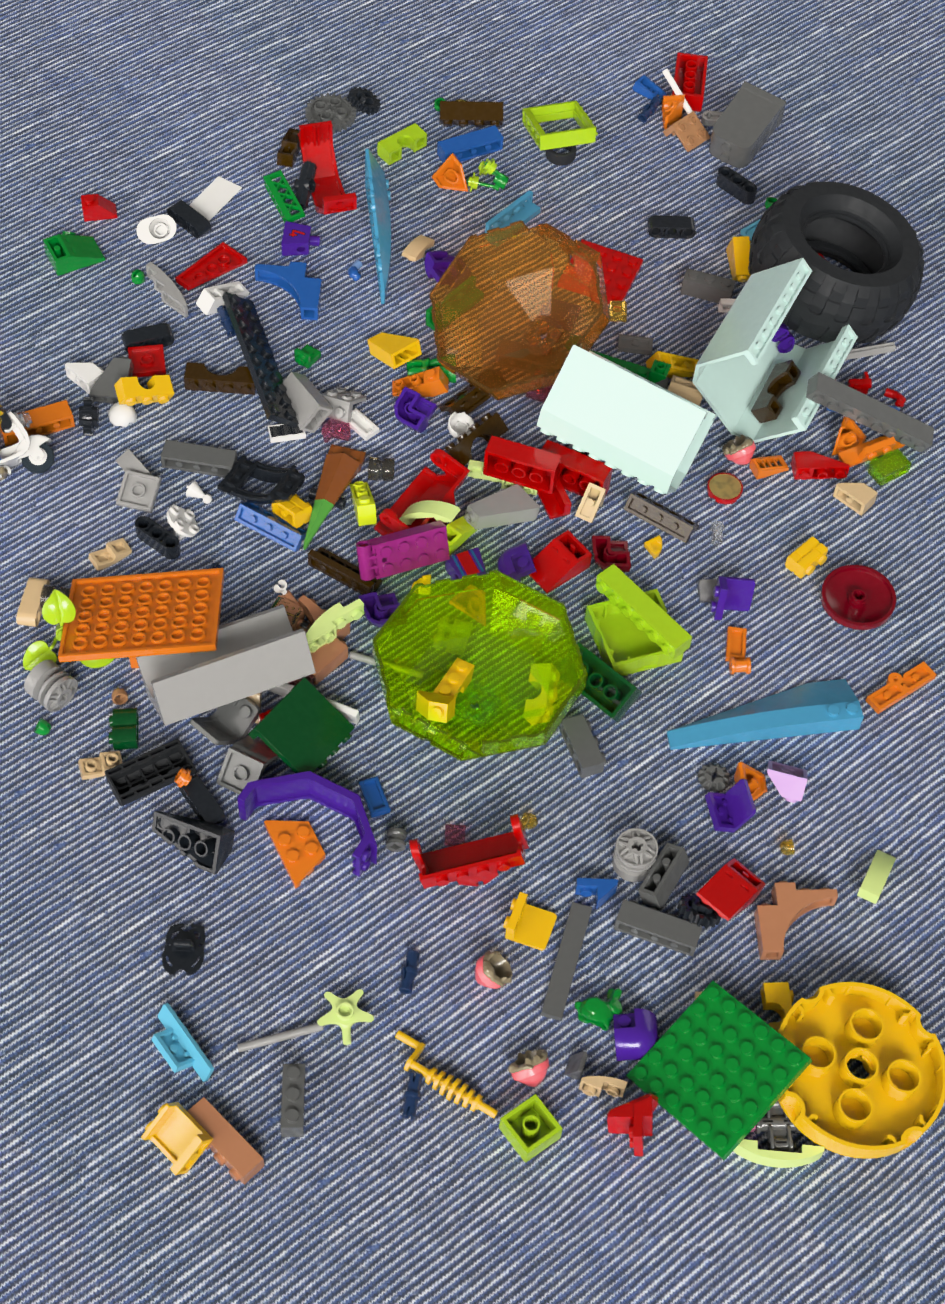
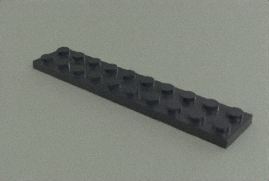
[222,292,299,428]

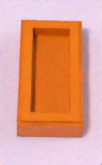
[725,626,747,661]

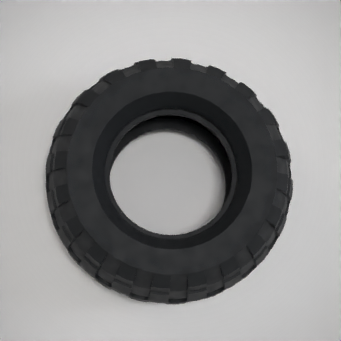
[748,182,924,345]

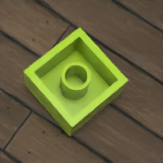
[499,1094,563,1163]

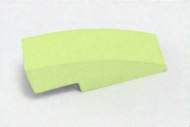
[857,850,896,904]

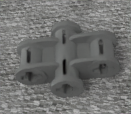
[755,1101,800,1152]

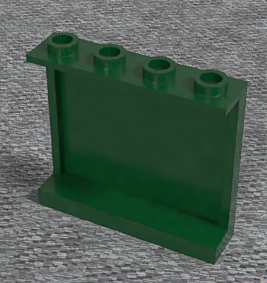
[248,677,355,773]

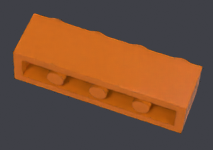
[0,400,75,446]

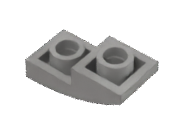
[115,449,152,475]

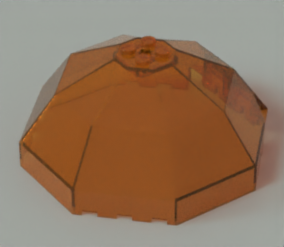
[430,220,610,401]

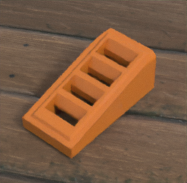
[749,455,789,480]

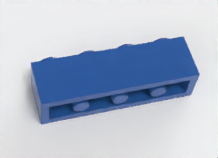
[437,125,504,163]

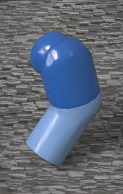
[348,260,362,281]

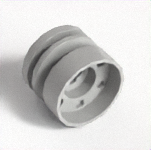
[24,659,78,712]
[612,828,659,882]

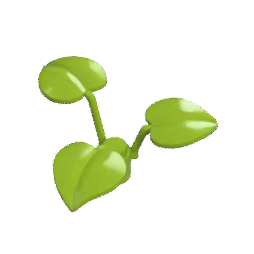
[23,589,115,671]

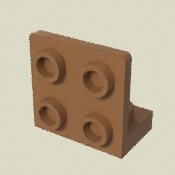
[663,111,710,152]

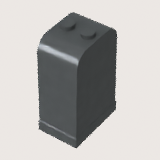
[709,81,786,168]

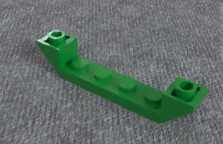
[566,334,671,383]

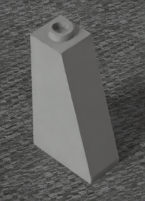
[283,372,333,433]
[464,484,540,530]

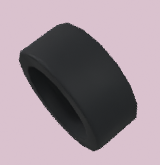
[546,145,577,166]

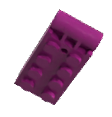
[356,520,450,581]

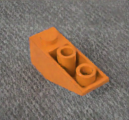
[392,366,449,397]

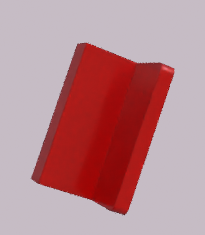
[537,479,572,519]

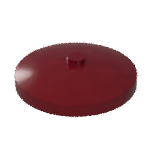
[820,565,896,630]

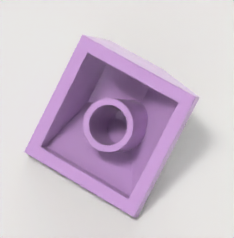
[767,760,807,803]

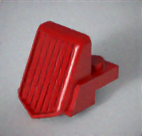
[607,1093,658,1157]

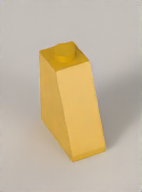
[726,236,751,282]
[367,332,422,369]

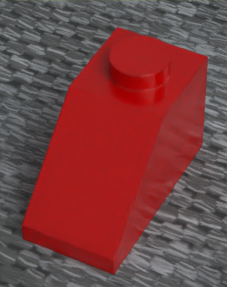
[81,194,118,222]

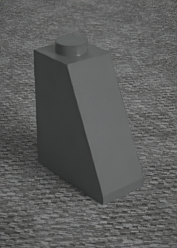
[89,356,134,404]

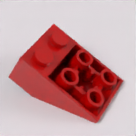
[529,530,592,594]
[696,858,766,921]

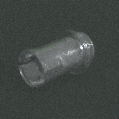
[710,521,725,546]

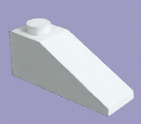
[196,281,250,315]

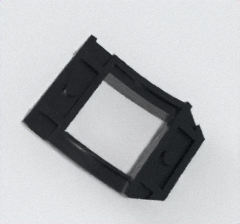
[217,456,305,504]

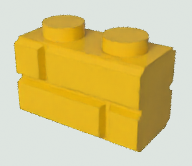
[271,494,312,529]
[785,537,828,578]

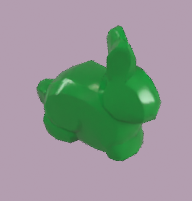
[574,988,623,1031]

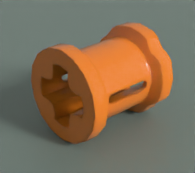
[729,657,751,674]

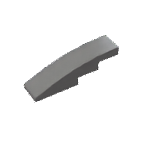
[146,261,188,318]

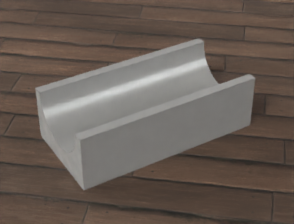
[136,604,316,726]

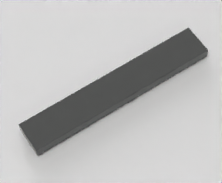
[541,902,592,1021]

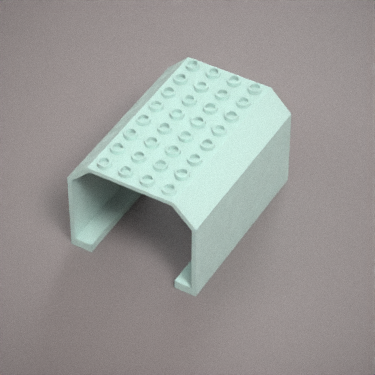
[692,258,858,443]
[537,345,717,494]

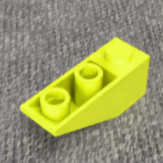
[349,481,377,526]
[446,515,478,556]

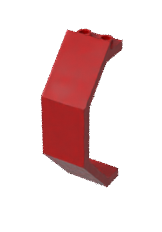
[298,121,357,215]

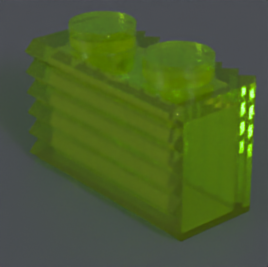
[868,449,912,486]

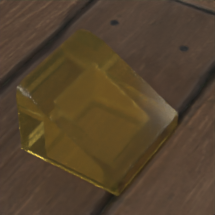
[609,301,627,322]

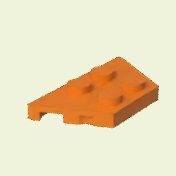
[264,820,325,889]

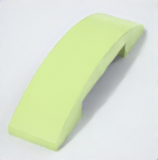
[399,500,460,525]
[733,1139,824,1168]

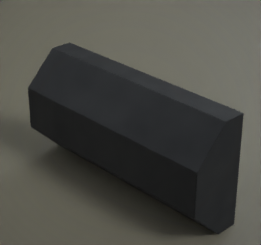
[105,738,196,806]

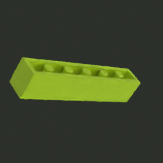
[595,564,692,660]

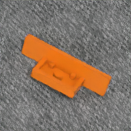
[838,435,905,467]

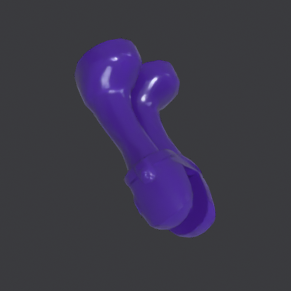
[771,323,795,353]

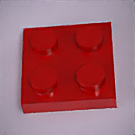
[128,344,166,378]

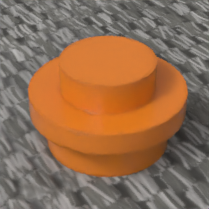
[174,768,192,788]

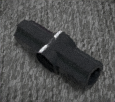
[294,161,317,211]

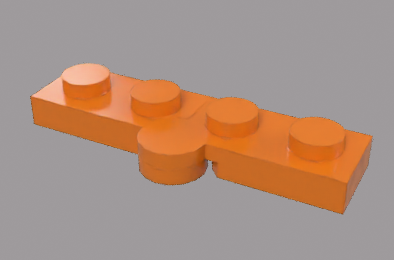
[865,661,937,714]

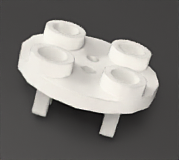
[166,505,199,540]

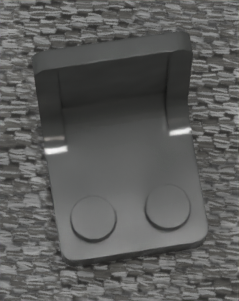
[189,697,262,745]
[217,736,279,795]

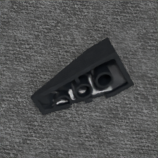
[152,810,235,874]

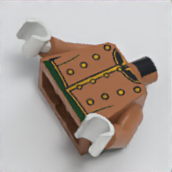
[270,579,311,633]

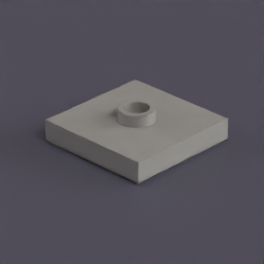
[115,470,162,513]

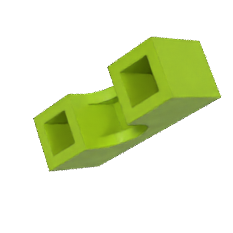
[377,123,427,165]

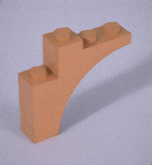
[298,595,350,685]
[754,881,838,960]

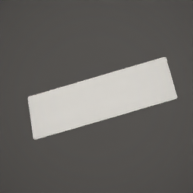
[189,176,242,221]

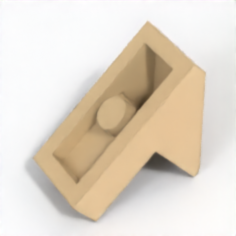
[575,482,606,523]

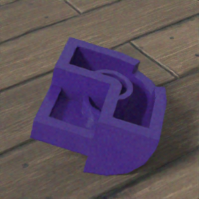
[425,251,471,288]
[394,387,437,433]
[497,542,537,589]
[358,592,406,627]
[613,1008,659,1061]

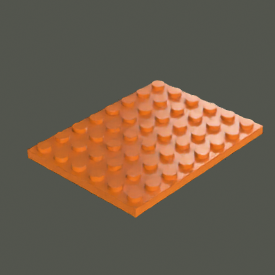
[58,568,225,662]

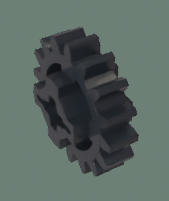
[347,87,381,115]
[79,397,99,436]
[677,893,721,928]

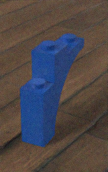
[255,261,322,320]

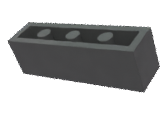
[161,440,238,478]
[614,899,703,957]

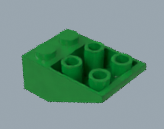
[43,234,105,276]

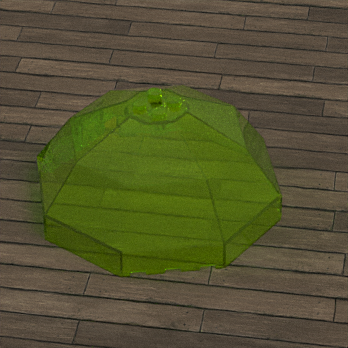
[373,570,588,761]

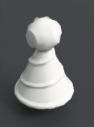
[186,481,212,504]

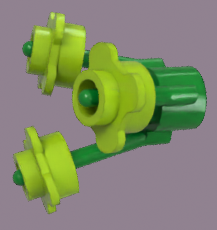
[467,158,509,192]

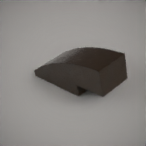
[277,128,301,167]

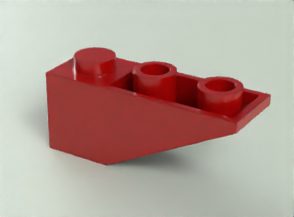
[791,451,850,480]

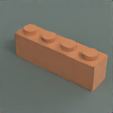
[187,1097,264,1185]

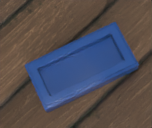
[359,776,391,818]

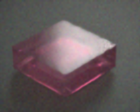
[444,824,466,846]

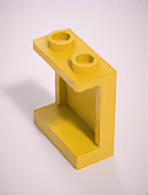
[141,1102,213,1175]

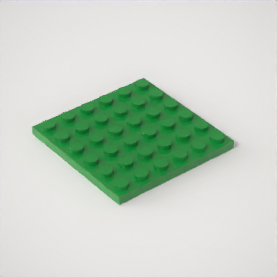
[626,981,812,1161]

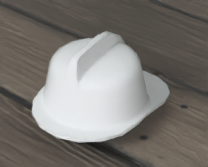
[136,214,177,244]

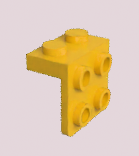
[503,892,557,951]

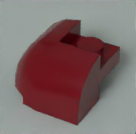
[592,535,631,572]

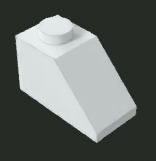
[65,363,104,394]

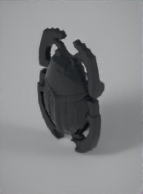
[162,923,205,976]

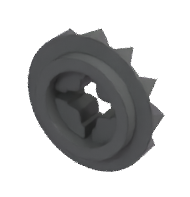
[698,762,730,792]

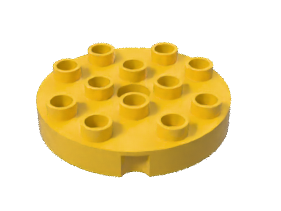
[776,982,945,1159]

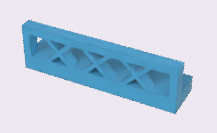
[485,190,541,245]

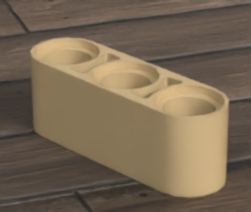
[16,577,50,627]

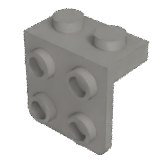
[321,387,367,423]

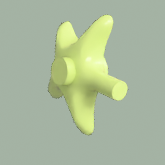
[317,989,374,1045]

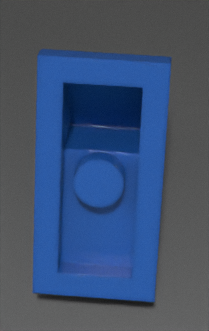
[575,878,618,909]

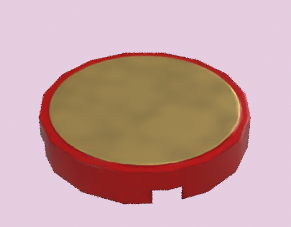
[707,473,743,505]

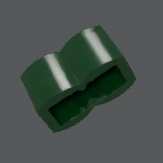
[109,708,139,750]

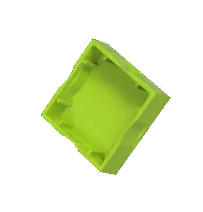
[585,589,684,676]

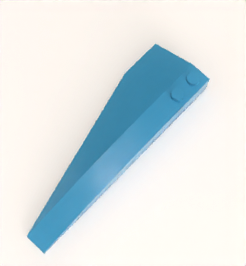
[365,148,391,304]
[666,679,864,750]

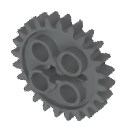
[305,93,356,133]

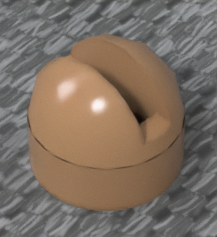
[112,688,128,705]

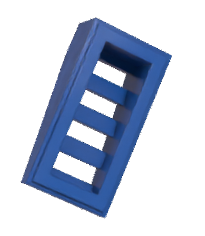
[632,75,667,100]

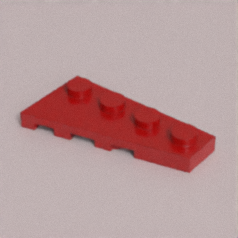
[175,242,248,291]

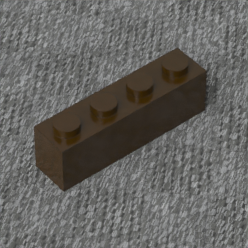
[440,101,503,127]

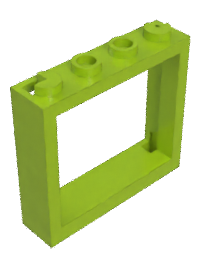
[522,100,598,151]

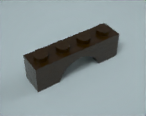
[751,360,801,423]
[184,362,256,395]
[444,412,509,466]

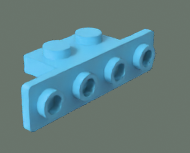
[151,1003,214,1082]

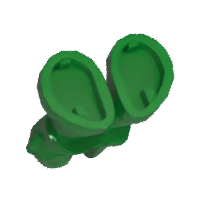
[406,354,456,383]

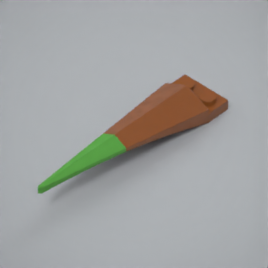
[303,444,366,550]

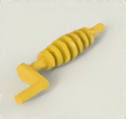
[395,1030,499,1119]

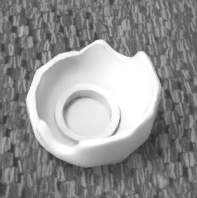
[108,402,137,427]
[447,412,474,438]

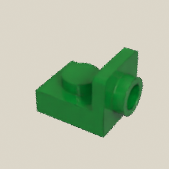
[294,344,321,369]

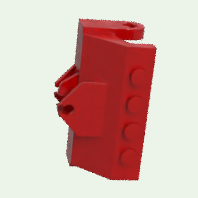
[374,449,470,536]
[409,814,529,889]

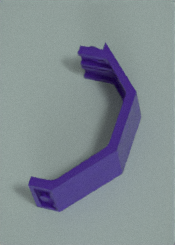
[237,771,377,877]

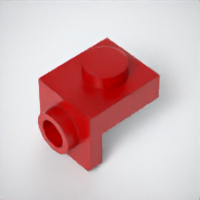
[847,372,872,395]

